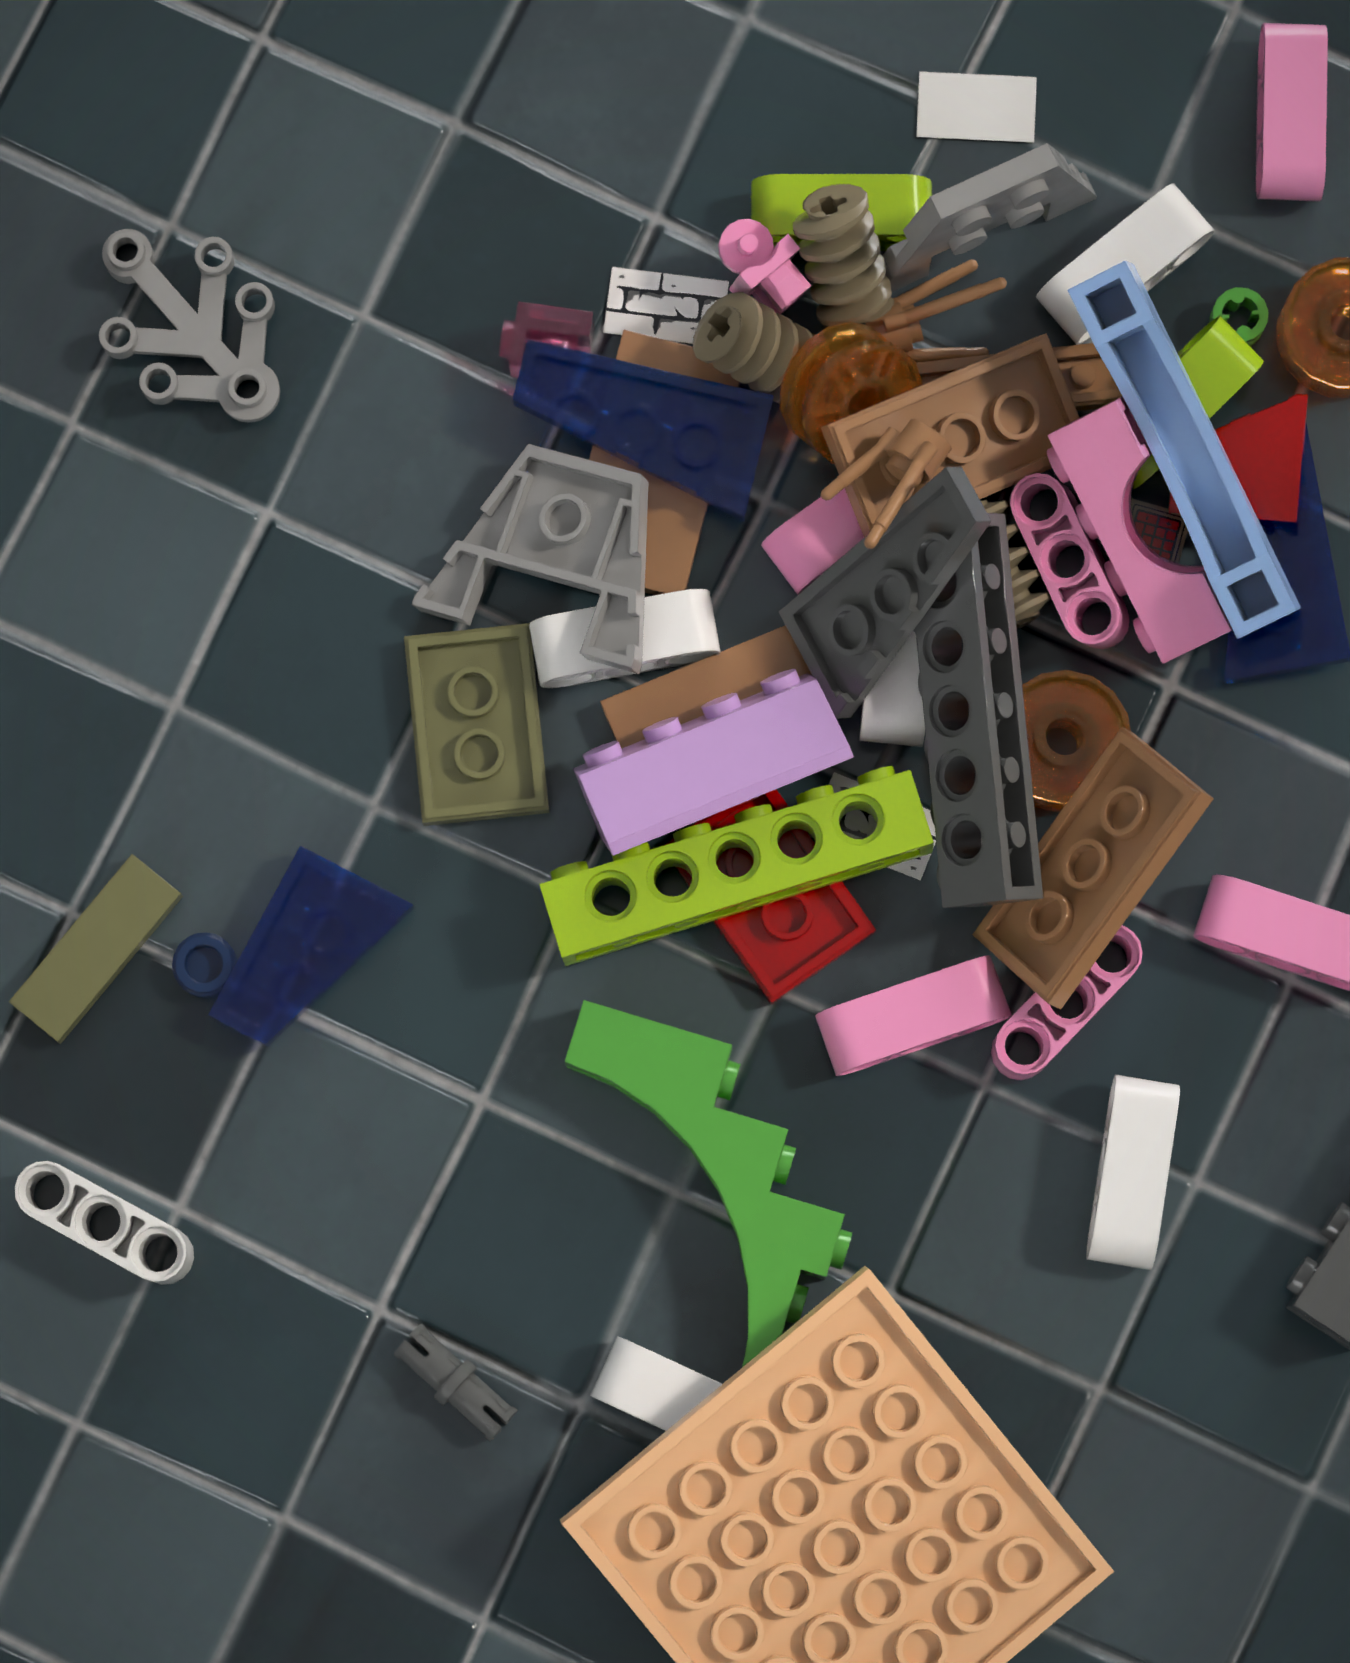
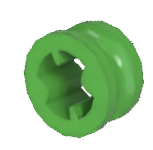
[1209,287,1268,347]

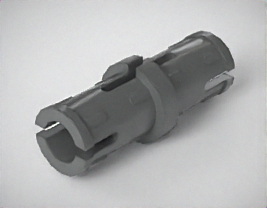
[393,1323,518,1442]

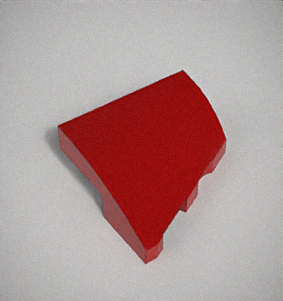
[1169,394,1308,522]

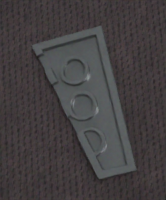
[779,467,991,719]

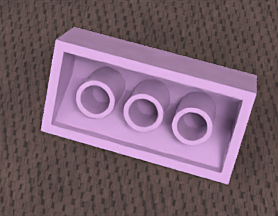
[573,669,854,855]

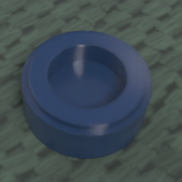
[172,933,238,999]

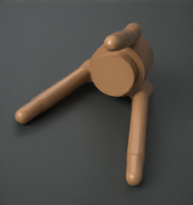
[865,259,1007,365]
[821,419,952,549]

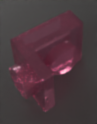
[499,301,595,379]

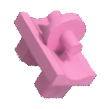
[718,219,811,314]

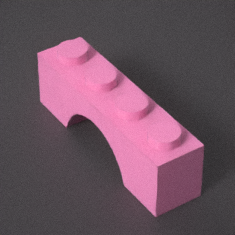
[1047,396,1233,664]

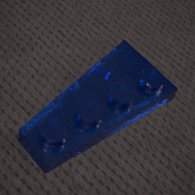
[513,339,774,521]
[1225,423,1350,685]

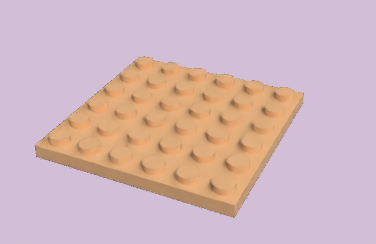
[560,1266,1114,1663]

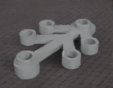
[99,229,280,422]

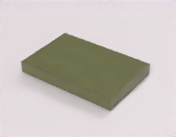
[404,623,550,826]

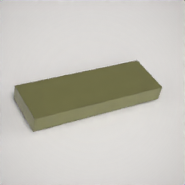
[9,854,183,1044]

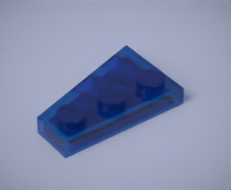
[209,846,415,1047]

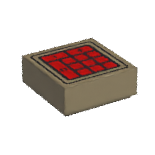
[1131,498,1188,564]

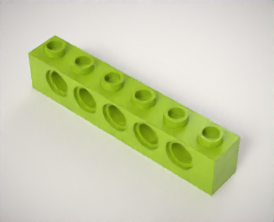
[539,766,934,966]

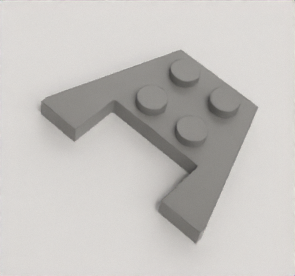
[883,143,1097,292]
[412,444,649,674]

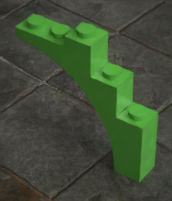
[565,1000,852,1367]

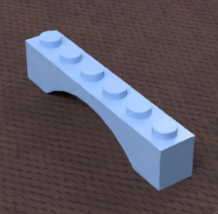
[1068,260,1301,639]

